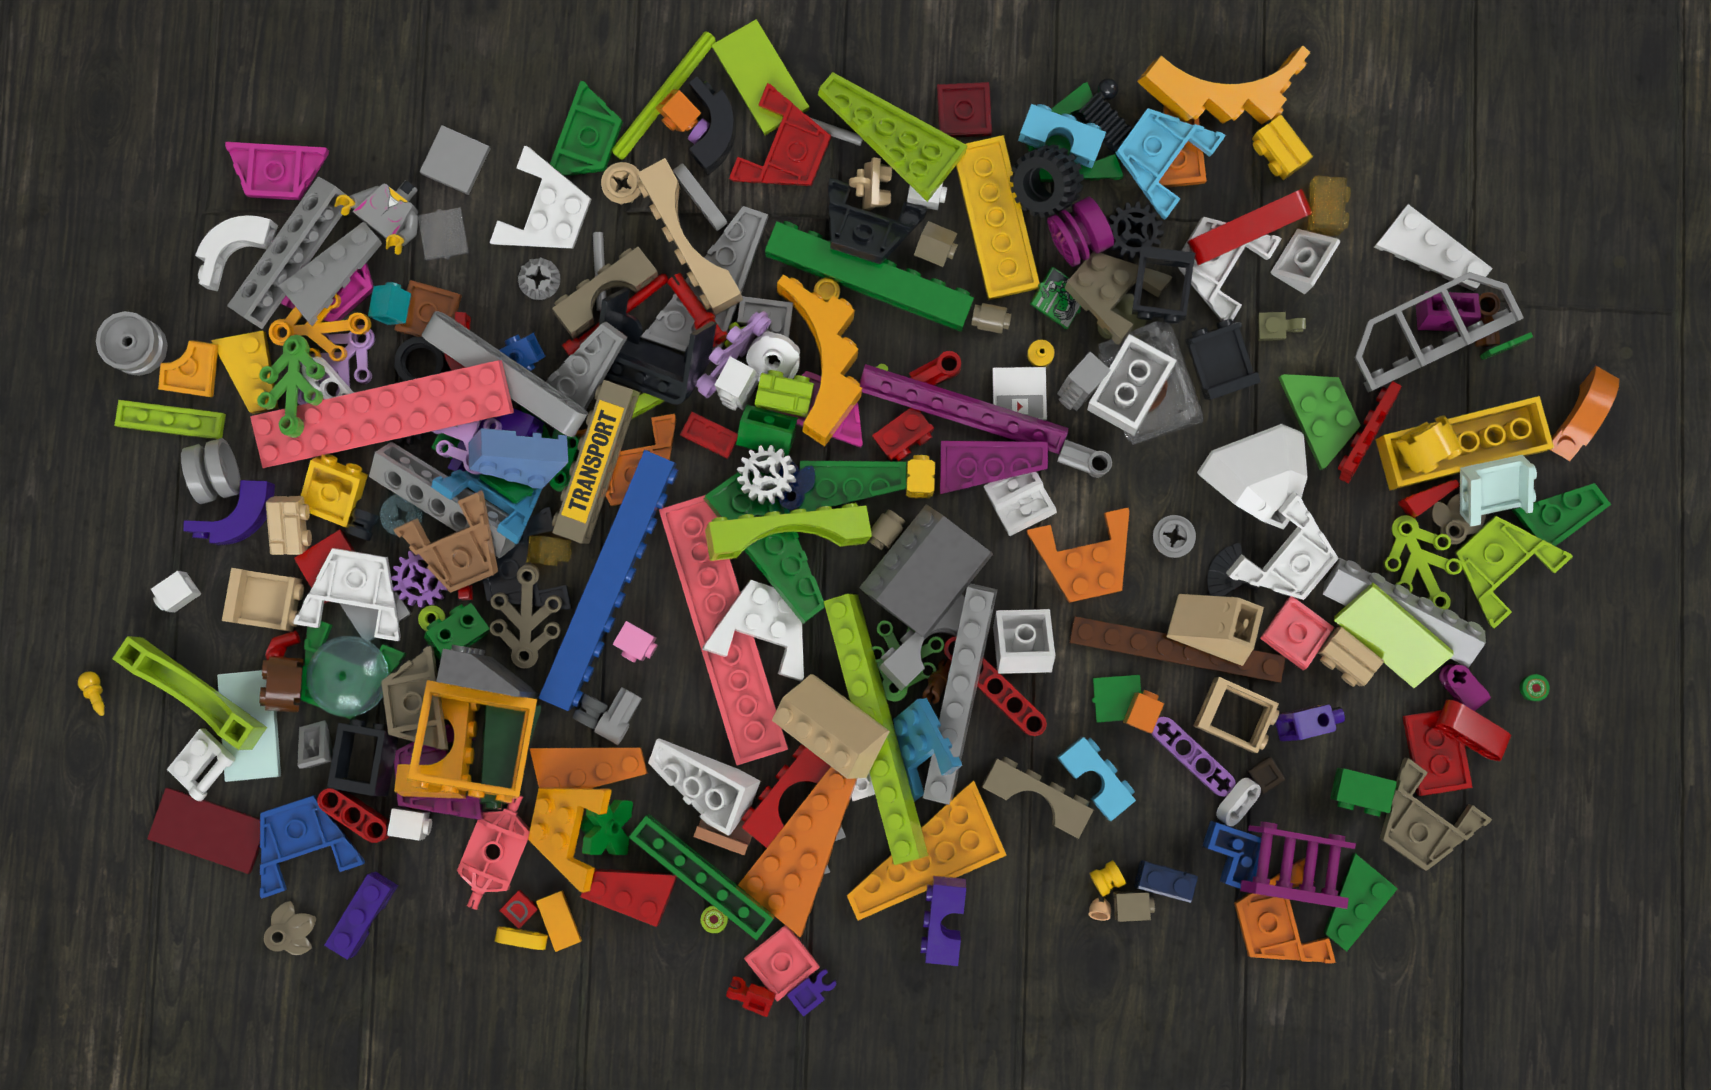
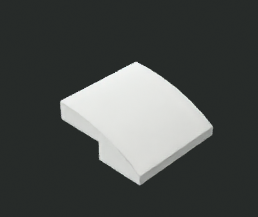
[984,472,1057,536]

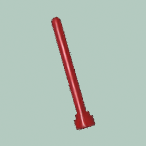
[562,274,668,356]

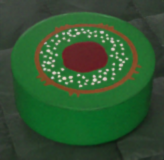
[1520,674,1550,701]

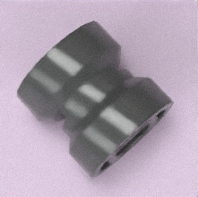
[572,694,608,729]

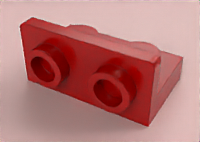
[872,408,934,462]

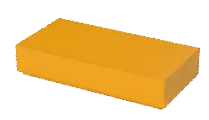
[536,890,582,952]

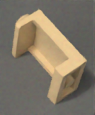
[222,568,304,631]

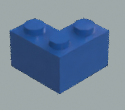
[1202,821,1261,888]

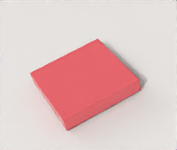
[1260,596,1335,671]
[744,925,820,1002]

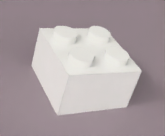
[993,609,1055,674]

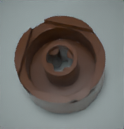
[259,656,303,712]

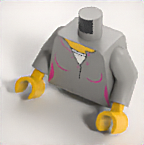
[334,180,419,255]

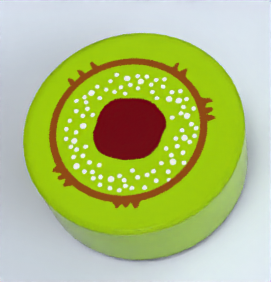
[701,905,728,933]

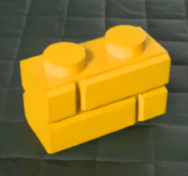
[1252,115,1313,180]
[906,455,935,498]

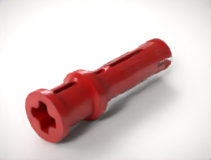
[667,273,728,348]

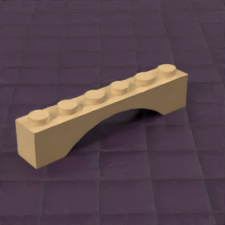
[637,158,743,315]

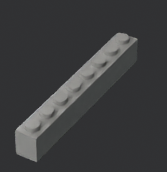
[923,584,998,805]

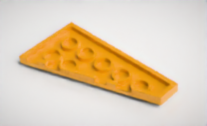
[847,780,1006,921]

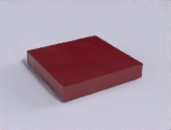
[937,82,992,137]

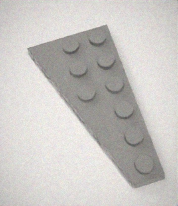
[641,206,769,363]

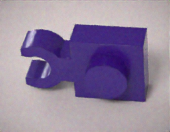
[787,969,837,1017]

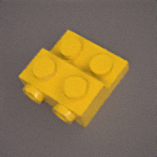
[301,454,368,527]

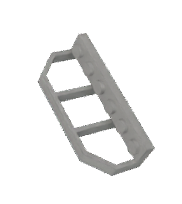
[1354,272,1524,392]

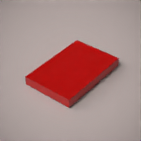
[1403,710,1473,796]

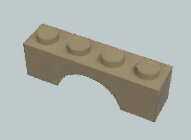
[552,247,658,339]
[981,756,1094,839]

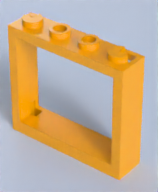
[407,680,537,803]

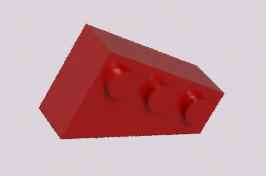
[580,869,678,927]

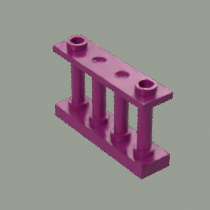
[1240,821,1356,909]

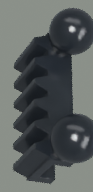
[1076,78,1141,159]

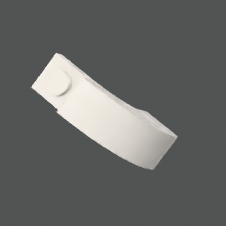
[195,215,278,291]

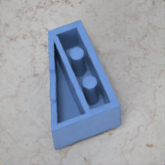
[468,428,568,489]

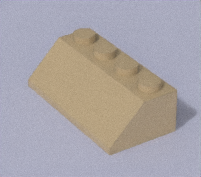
[772,674,890,779]

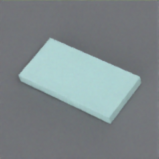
[217,670,281,782]

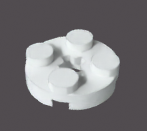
[746,331,800,381]

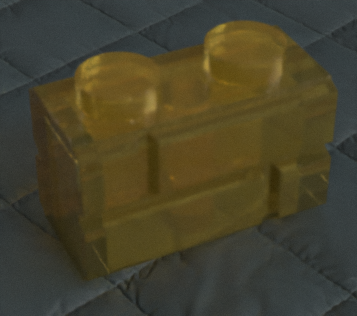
[1307,176,1351,236]

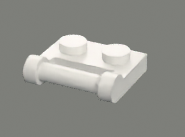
[167,729,235,801]

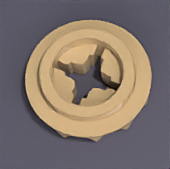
[601,162,641,205]

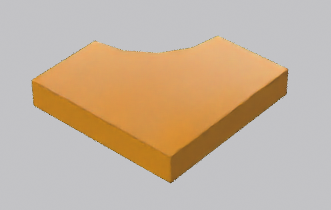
[158,340,218,397]

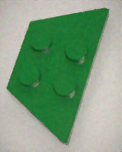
[550,81,623,176]

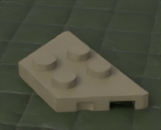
[381,646,448,751]

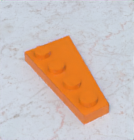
[530,748,648,789]

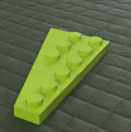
[818,72,967,202]

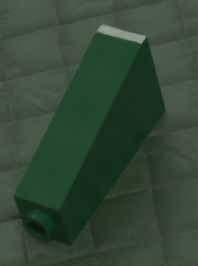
[479,705,541,809]

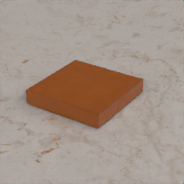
[394,280,462,337]

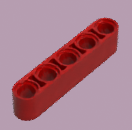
[1187,189,1313,266]
[943,636,1047,736]

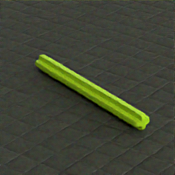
[612,31,716,160]

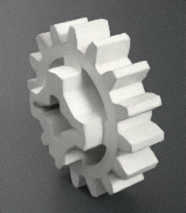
[737,445,796,504]

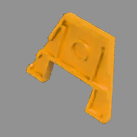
[528,787,612,893]

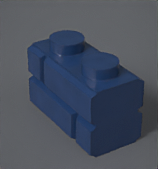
[1134,860,1198,903]

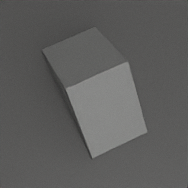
[298,720,334,769]

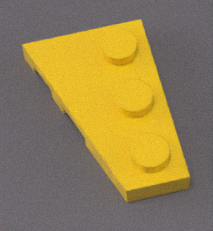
[211,331,279,414]

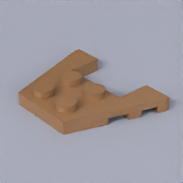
[393,490,498,593]

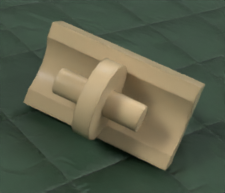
[849,157,892,211]

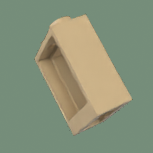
[1194,677,1279,753]

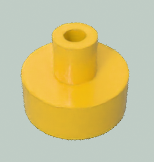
[1027,340,1054,367]

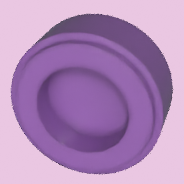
[688,118,711,144]

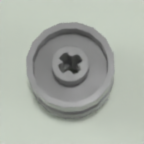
[96,311,168,376]
[181,438,241,504]

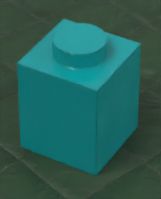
[368,282,411,325]

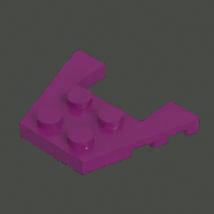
[394,724,483,820]

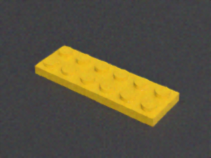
[956,135,1040,300]

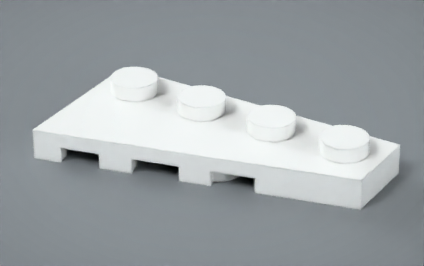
[1374,204,1492,291]

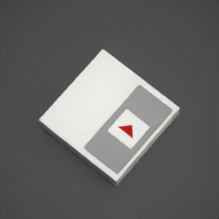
[992,367,1047,421]

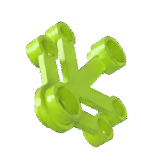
[1383,515,1463,610]

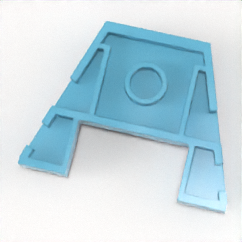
[1115,108,1226,220]

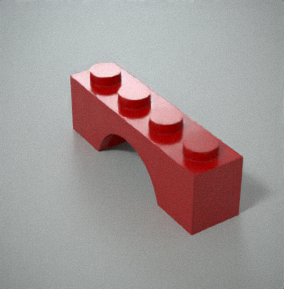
[741,744,831,848]

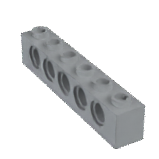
[227,176,346,329]
[369,442,515,558]

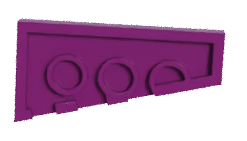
[940,441,1048,494]

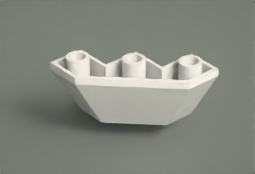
[1197,424,1308,529]

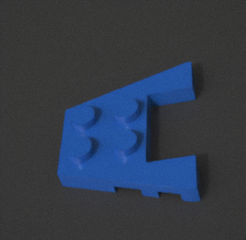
[260,795,365,899]

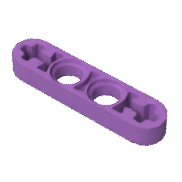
[1151,717,1236,797]

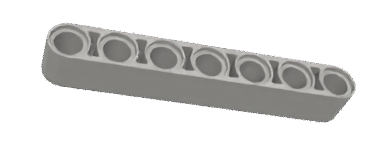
[422,311,588,437]

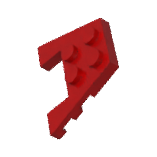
[729,83,831,186]

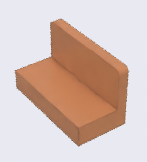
[693,819,752,855]

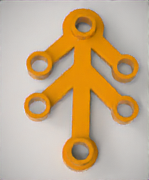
[269,293,371,362]

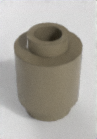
[971,303,1012,334]
[869,509,905,550]

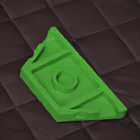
[1278,374,1361,470]

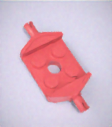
[457,795,530,910]

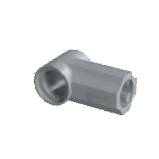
[1057,440,1112,478]
[594,687,642,745]

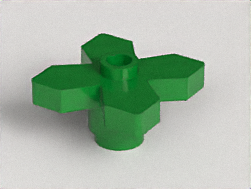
[581,799,633,855]

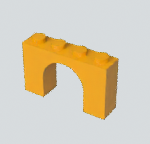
[394,697,480,799]

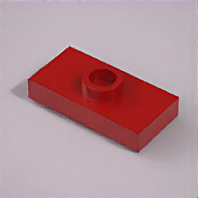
[680,412,738,459]

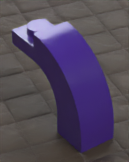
[183,480,275,545]

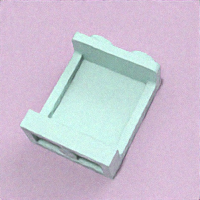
[1460,455,1537,526]

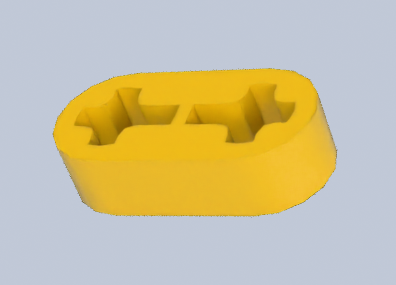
[495,927,548,950]

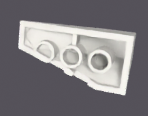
[648,738,761,835]

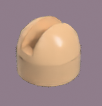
[1089,898,1111,921]

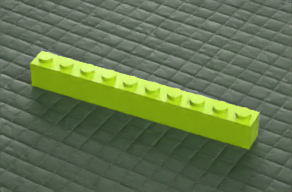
[824,594,929,865]

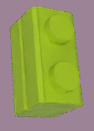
[755,370,814,417]

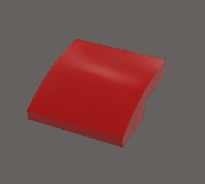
[294,529,355,604]

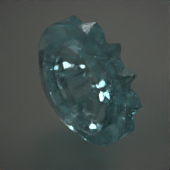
[380,494,424,537]

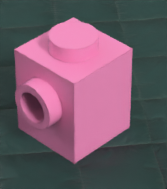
[613,621,657,663]

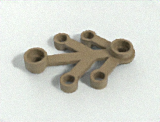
[490,564,562,668]

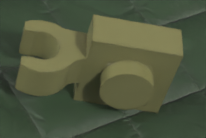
[1257,312,1306,341]

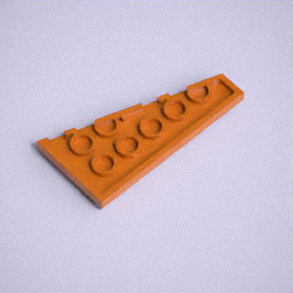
[738,767,858,937]

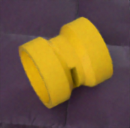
[1089,860,1126,897]

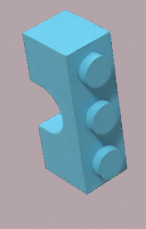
[1018,104,1106,169]
[1057,737,1136,821]

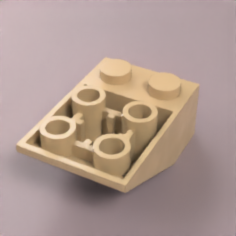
[1166,594,1264,666]

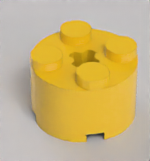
[1395,416,1463,474]

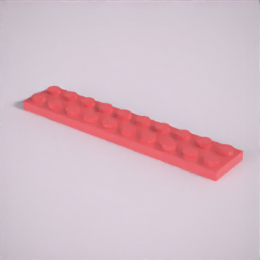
[250,360,514,468]
[659,495,788,765]

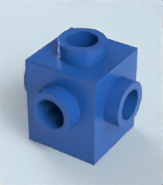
[499,333,545,371]

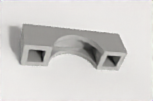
[1057,352,1111,411]
[879,594,965,691]

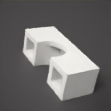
[715,357,758,411]

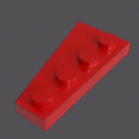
[1338,381,1402,484]

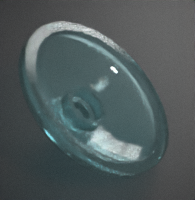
[307,636,388,717]

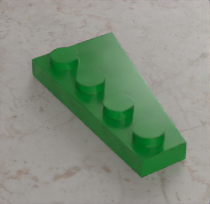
[799,461,906,512]

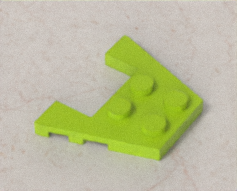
[1455,516,1573,628]

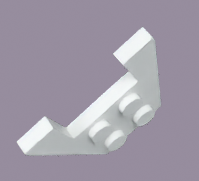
[490,146,592,248]
[1178,217,1282,321]
[1226,492,1339,600]
[293,548,401,641]
[702,580,804,681]

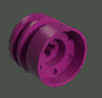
[1047,196,1114,267]

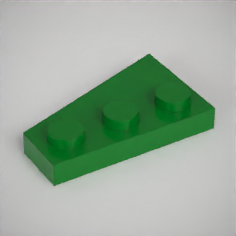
[1512,483,1611,546]
[1323,853,1398,951]

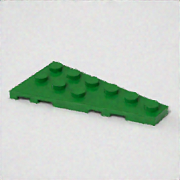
[703,459,825,624]

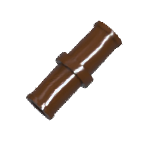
[922,659,951,704]

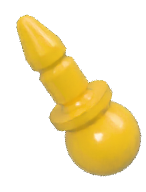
[78,671,105,716]

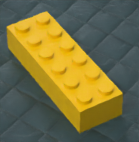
[1375,396,1554,490]

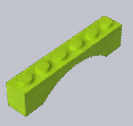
[705,503,872,561]
[112,636,267,750]

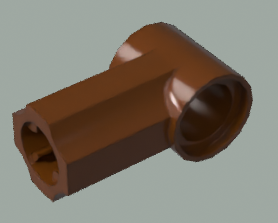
[1474,292,1501,347]

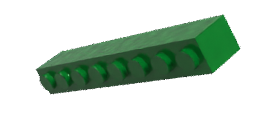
[765,221,974,332]

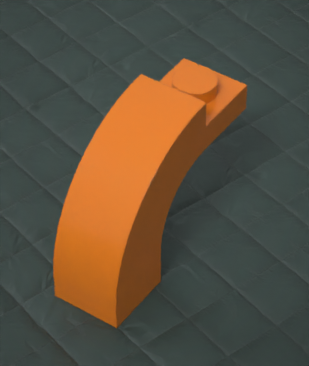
[1550,366,1619,461]

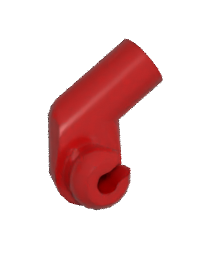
[265,630,300,660]

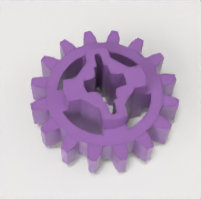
[391,551,448,608]

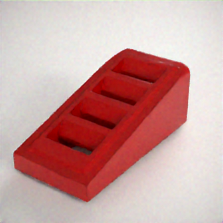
[1398,480,1459,518]

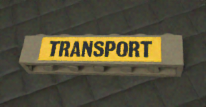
[552,380,640,544]

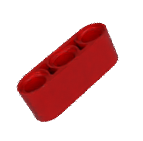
[1436,700,1511,761]
[317,788,390,843]

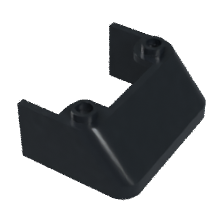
[599,288,717,405]

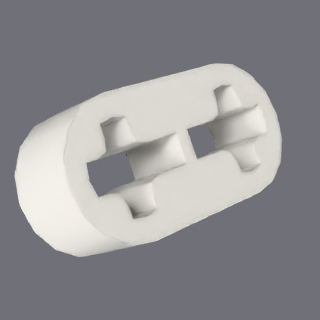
[1217,778,1261,826]

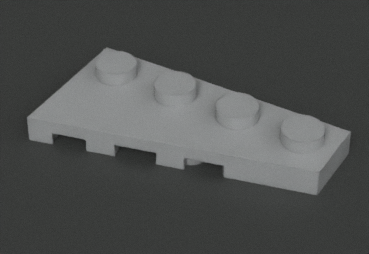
[279,221,382,326]
[546,322,627,410]

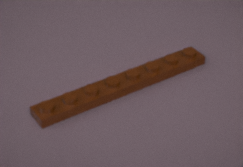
[1069,616,1286,683]

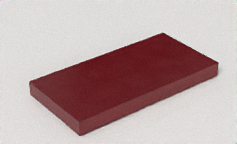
[147,787,260,874]

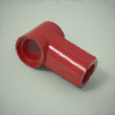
[909,351,961,386]

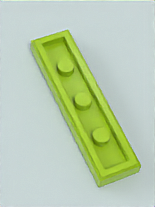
[114,400,226,439]

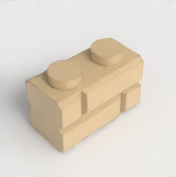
[266,496,312,555]
[1318,627,1384,687]

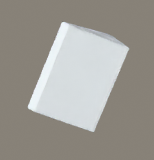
[1271,229,1340,294]

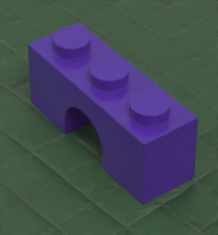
[324,872,398,960]
[920,876,966,966]

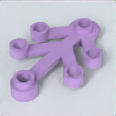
[696,311,771,398]
[297,325,375,405]
[432,418,502,475]

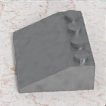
[859,504,993,639]
[436,645,539,698]

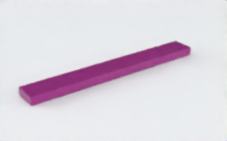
[859,364,1068,454]

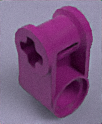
[1439,664,1491,711]

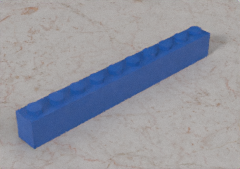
[539,450,679,711]

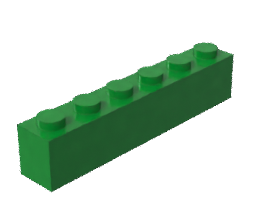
[629,814,775,941]

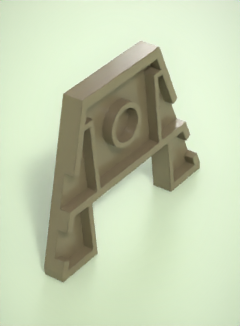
[1065,251,1172,345]
[1380,758,1492,871]

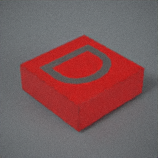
[500,890,539,929]

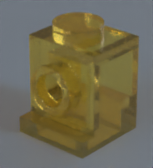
[526,536,571,566]

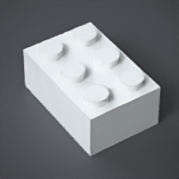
[1087,334,1177,436]

